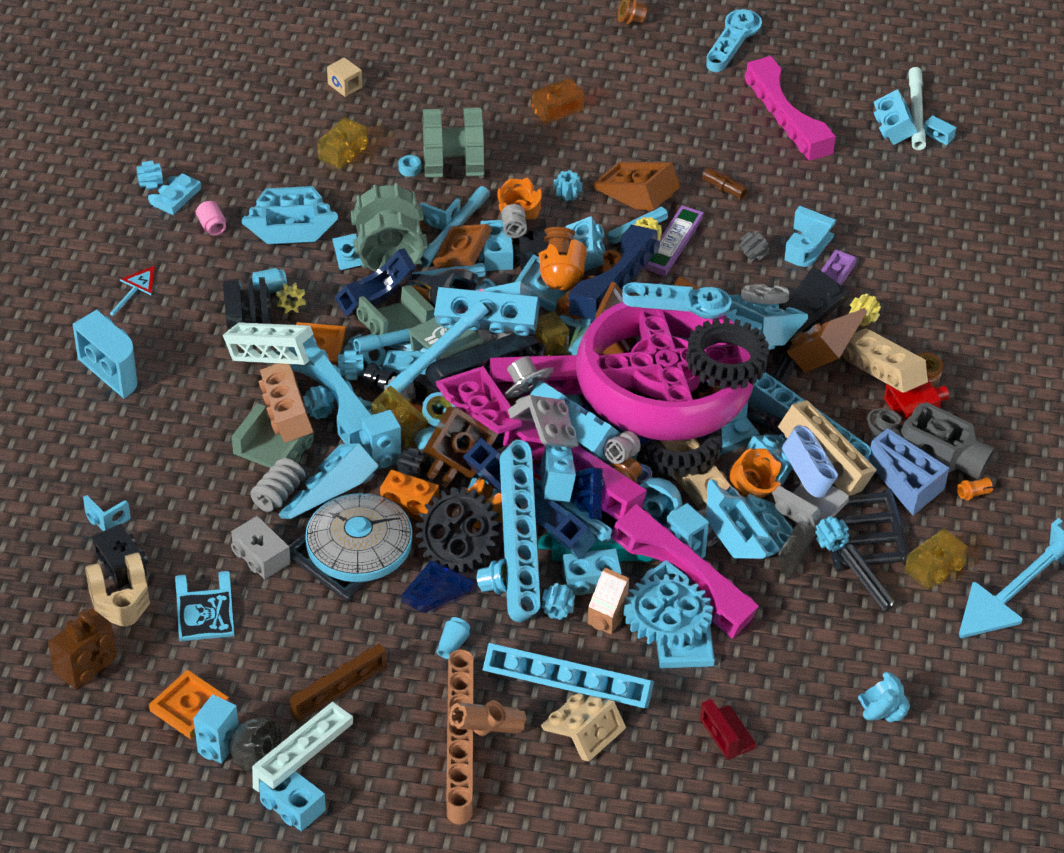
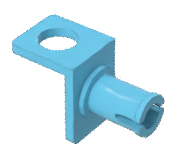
[333,234,362,270]

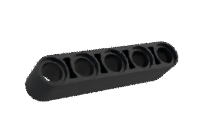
[425,333,545,392]

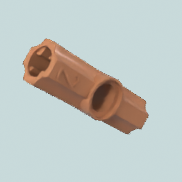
[449,700,527,736]

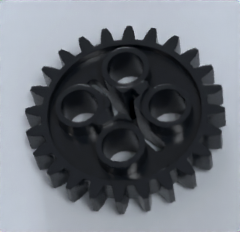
[416,487,502,574]

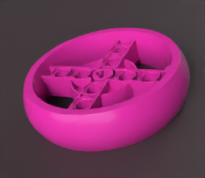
[576,302,754,441]

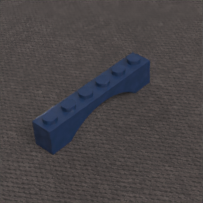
[569,224,660,320]
[463,438,597,559]

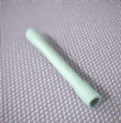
[909,67,926,150]

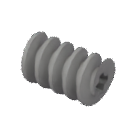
[251,458,306,512]

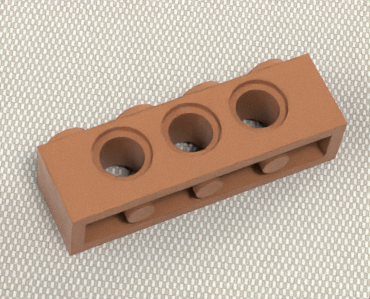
[258,363,313,443]

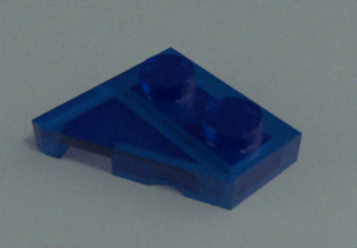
[570,467,604,520]
[401,560,474,613]

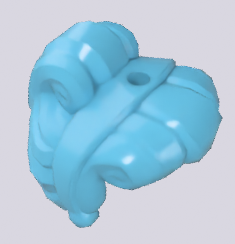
[858,672,910,722]

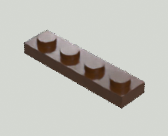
[289,643,387,722]

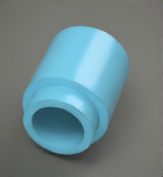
[252,268,287,294]

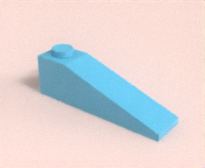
[729,295,808,350]
[278,443,378,519]

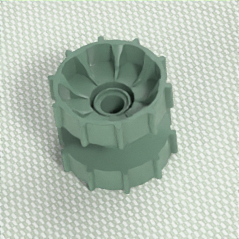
[423,108,484,178]
[351,183,428,272]

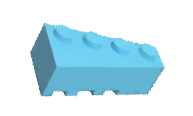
[530,380,620,464]

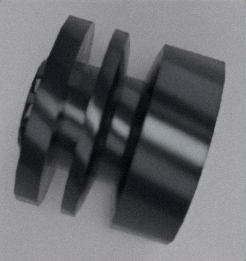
[223,277,272,331]

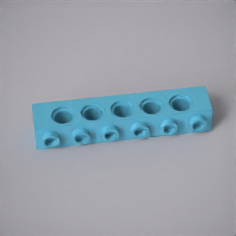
[483,643,654,708]

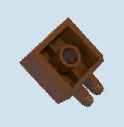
[422,407,498,488]
[48,608,117,690]

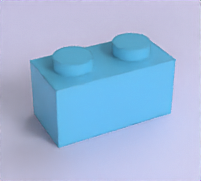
[924,115,956,145]

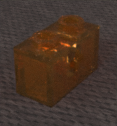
[531,78,584,124]

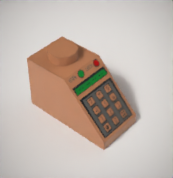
[588,568,629,634]

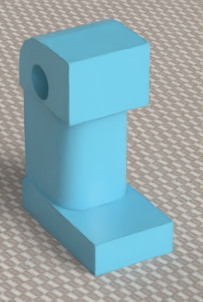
[784,206,836,267]

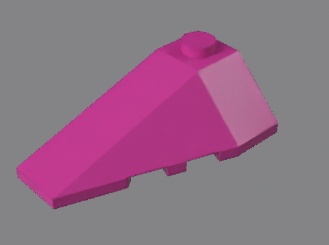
[436,366,522,434]

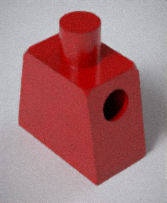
[884,380,949,420]

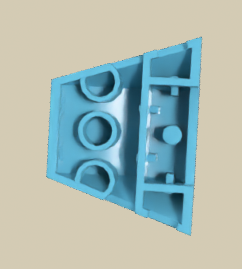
[242,186,338,244]
[706,479,802,559]

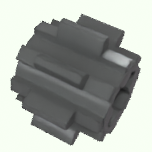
[738,230,770,262]

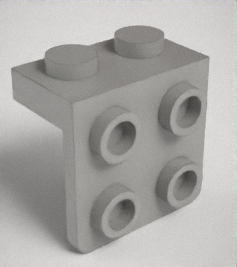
[508,395,578,448]
[772,483,849,532]

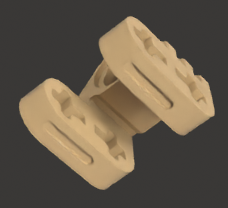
[85,552,150,627]

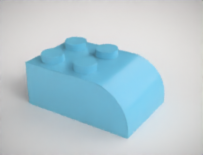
[73,310,138,399]

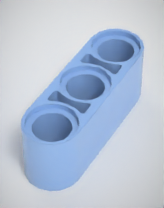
[782,425,838,498]

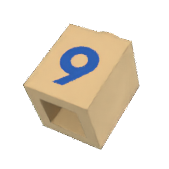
[327,57,362,97]

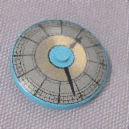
[306,494,412,582]

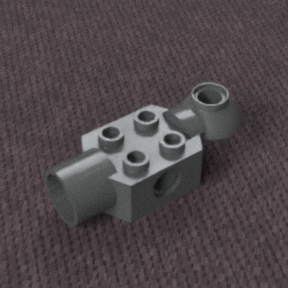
[867,402,995,480]

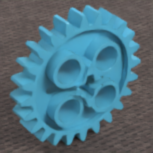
[624,574,713,649]

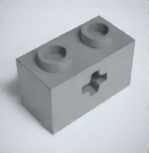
[231,516,291,579]

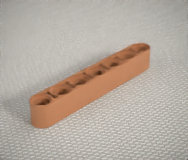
[446,650,473,825]

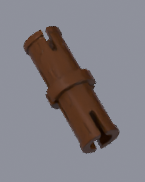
[702,167,748,200]

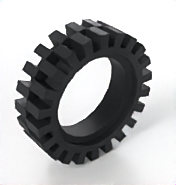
[686,318,769,390]
[642,428,723,477]

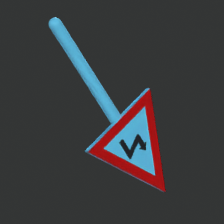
[110,266,154,316]

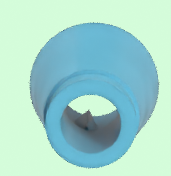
[436,617,470,659]

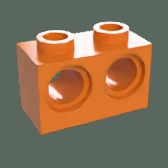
[380,470,439,522]

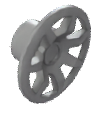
[504,356,554,398]

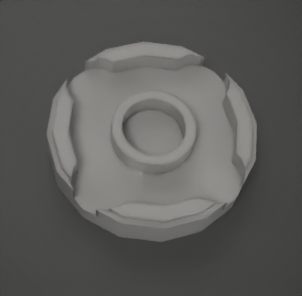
[741,284,790,304]

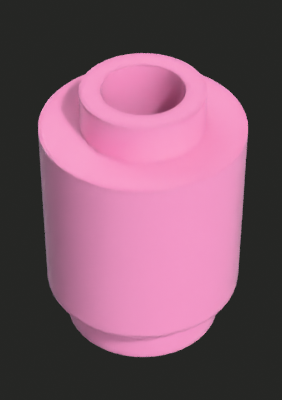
[196,201,226,236]

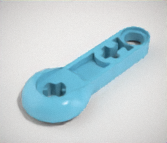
[706,9,762,72]
[622,282,732,319]

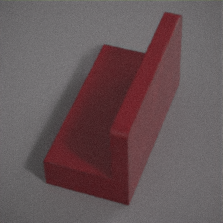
[700,699,756,760]

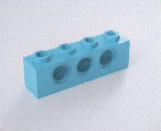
[434,287,540,336]

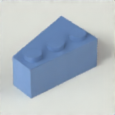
[869,428,949,516]

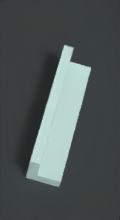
[223,323,313,365]
[252,702,353,792]

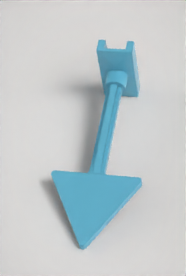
[959,518,1064,638]

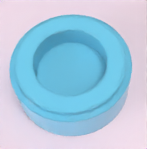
[398,155,422,177]

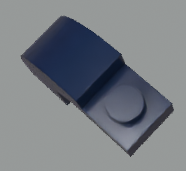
[334,248,417,317]

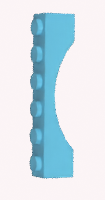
[277,335,374,446]

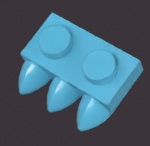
[148,173,201,215]

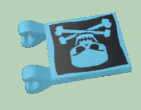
[175,571,234,641]

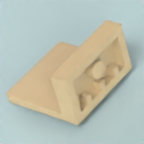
[541,693,626,761]

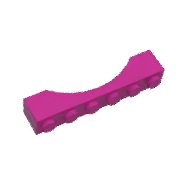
[745,56,836,161]
[503,420,647,520]
[611,504,759,639]

